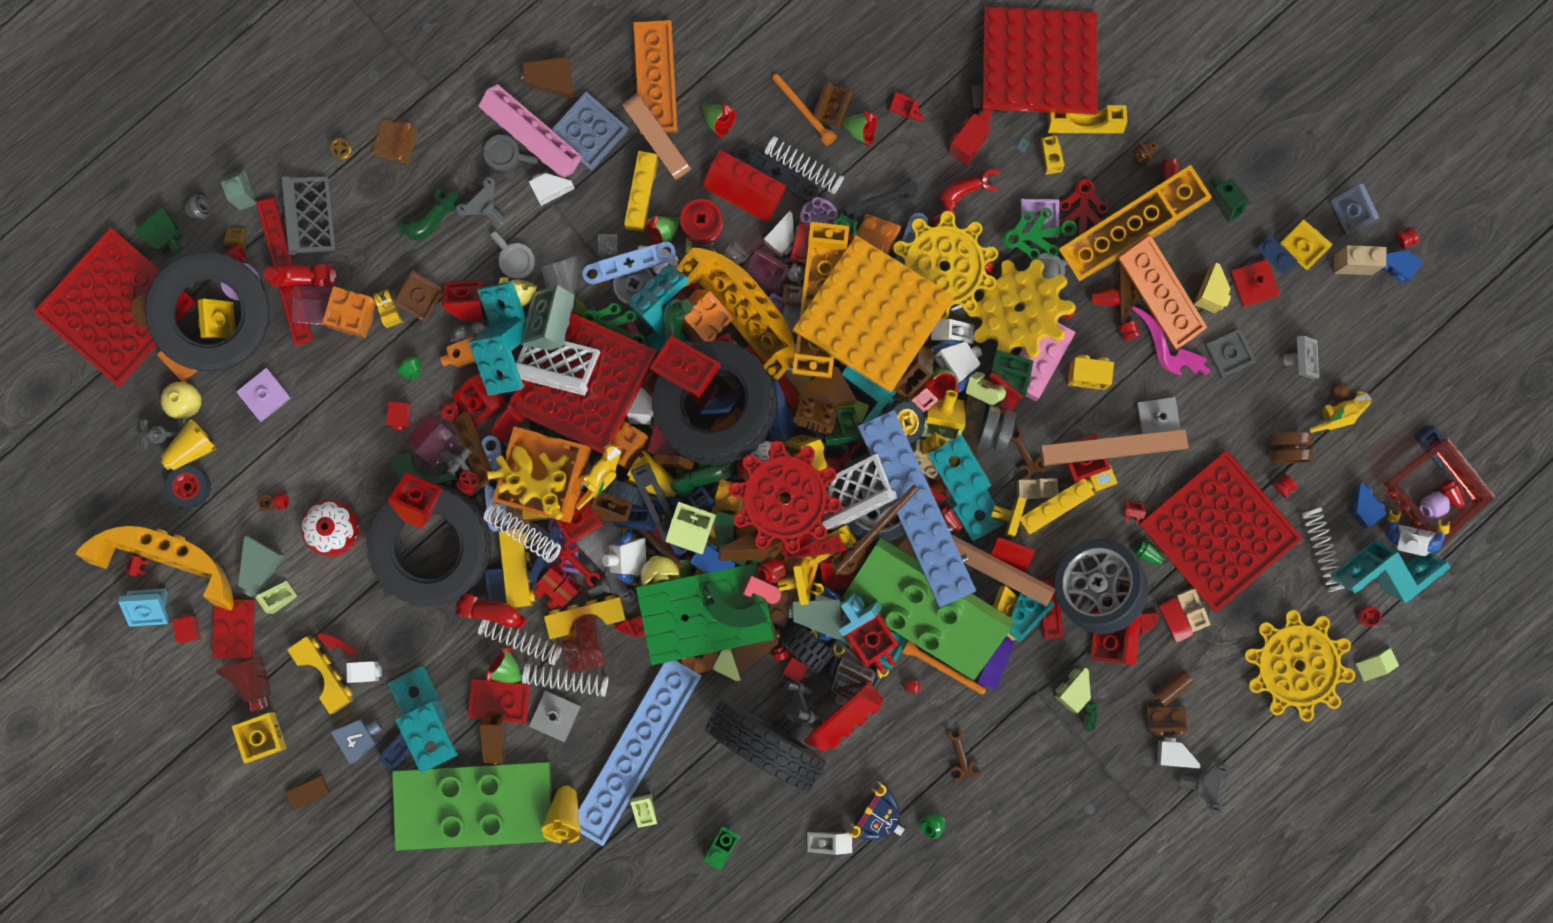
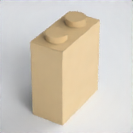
[1334,246,1386,275]

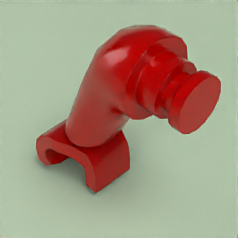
[939,168,1000,214]
[264,264,336,287]
[455,594,526,629]

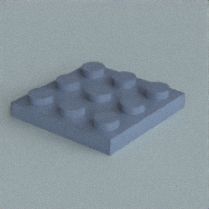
[552,92,629,171]

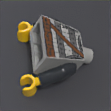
[828,644,889,705]

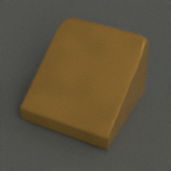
[224,228,247,251]

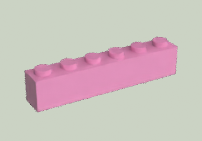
[479,84,583,178]

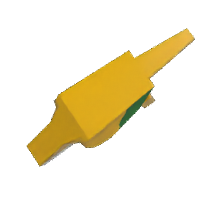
[1309,391,1372,433]
[575,444,621,510]

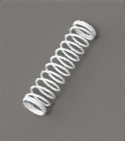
[765,136,844,194]
[484,503,561,563]
[1302,507,1345,592]
[478,619,562,666]
[522,663,608,697]

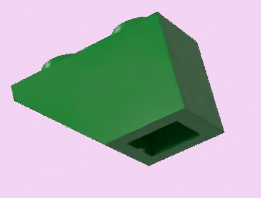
[704,826,739,871]

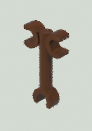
[1010,428,1048,480]
[947,728,981,782]

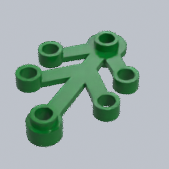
[1002,208,1077,260]
[582,303,648,346]

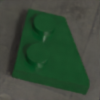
[991,350,1034,397]
[825,407,863,446]

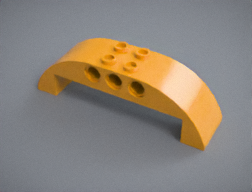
[792,222,849,378]
[676,248,795,380]
[76,526,233,611]

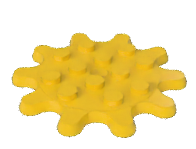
[893,211,998,320]
[966,259,1075,358]
[1245,610,1355,722]

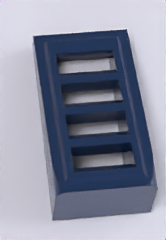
[1414,425,1455,468]
[687,473,716,512]
[613,507,655,531]

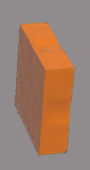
[492,426,592,523]

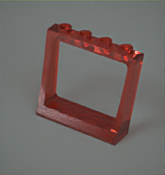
[1383,438,1496,545]

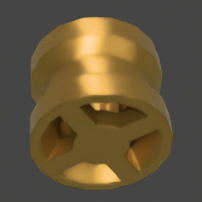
[330,138,352,160]

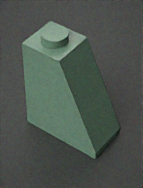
[221,169,257,210]
[238,536,283,597]
[789,600,841,640]

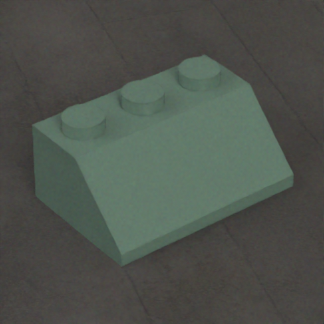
[521,285,575,350]

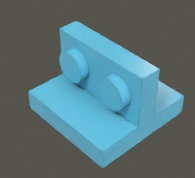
[118,588,169,627]
[839,592,882,636]

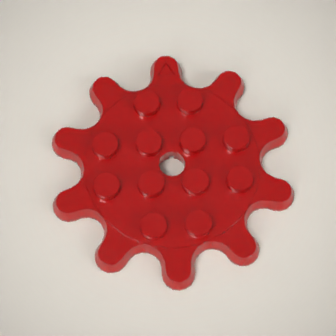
[729,441,841,554]

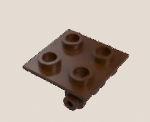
[793,395,838,435]

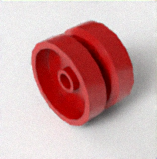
[680,199,723,245]

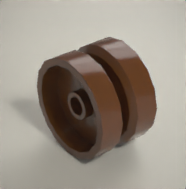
[1269,432,1314,464]

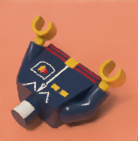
[846,782,905,840]

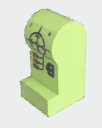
[966,372,1006,405]

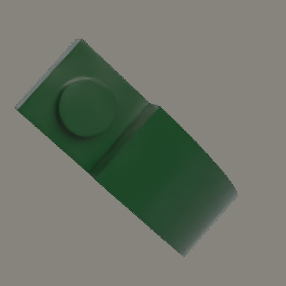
[391,453,459,487]
[714,508,768,566]
[703,581,768,628]

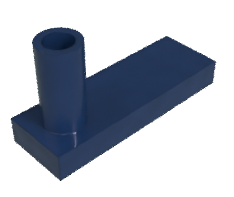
[527,522,561,585]

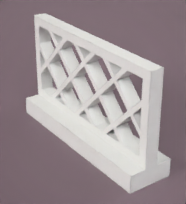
[516,341,600,396]
[822,454,898,530]

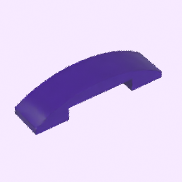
[977,636,1015,690]

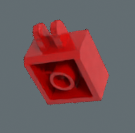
[948,109,992,166]
[843,613,898,673]

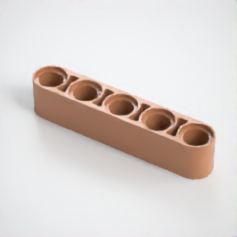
[622,93,691,180]

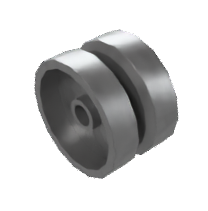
[613,264,654,309]
[978,405,1016,453]

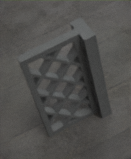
[281,176,335,255]

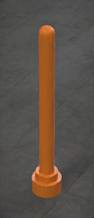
[772,74,837,146]
[901,640,986,694]

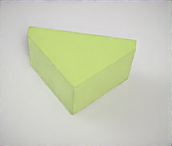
[255,581,297,614]
[1355,648,1399,681]
[713,649,741,681]
[630,794,657,828]

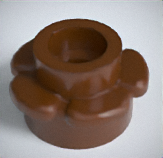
[257,493,275,512]

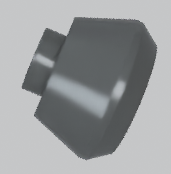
[185,194,210,219]

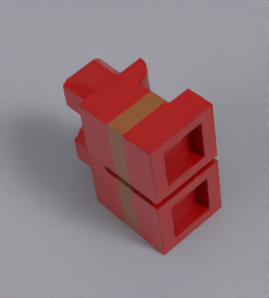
[533,562,581,610]

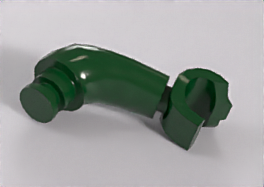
[399,188,461,241]
[658,299,692,354]
[670,462,736,497]

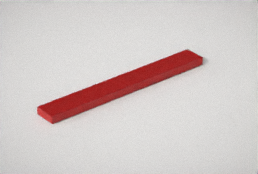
[256,197,314,346]

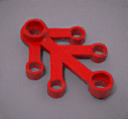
[1059,179,1109,236]

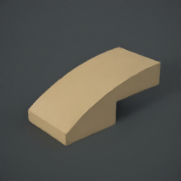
[1016,478,1059,499]
[1175,587,1211,632]

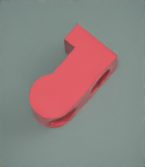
[741,576,781,604]

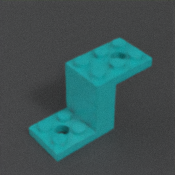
[627,263,689,372]
[469,281,527,396]
[842,366,896,425]
[928,435,1006,542]
[1331,539,1451,604]
[388,666,458,773]

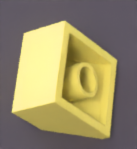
[1194,263,1231,313]

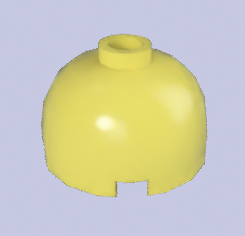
[498,277,537,306]
[160,382,201,420]
[641,556,681,586]

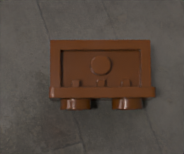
[814,82,853,127]

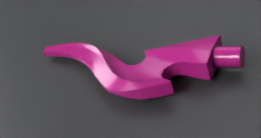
[1132,306,1211,375]

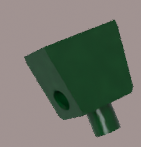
[1210,175,1249,223]
[135,207,183,255]

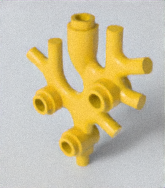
[487,446,569,520]

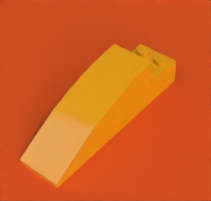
[1059,165,1212,281]

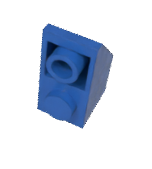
[1381,250,1423,283]
[1351,483,1387,529]
[690,542,735,573]

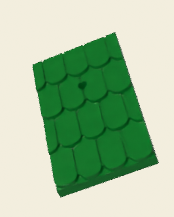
[636,564,775,665]

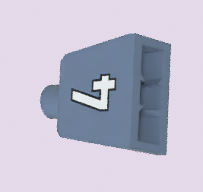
[331,719,382,764]

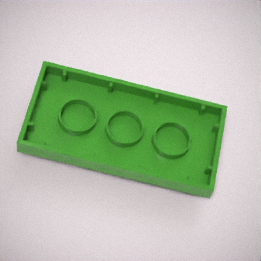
[842,537,1015,680]
[393,762,552,851]

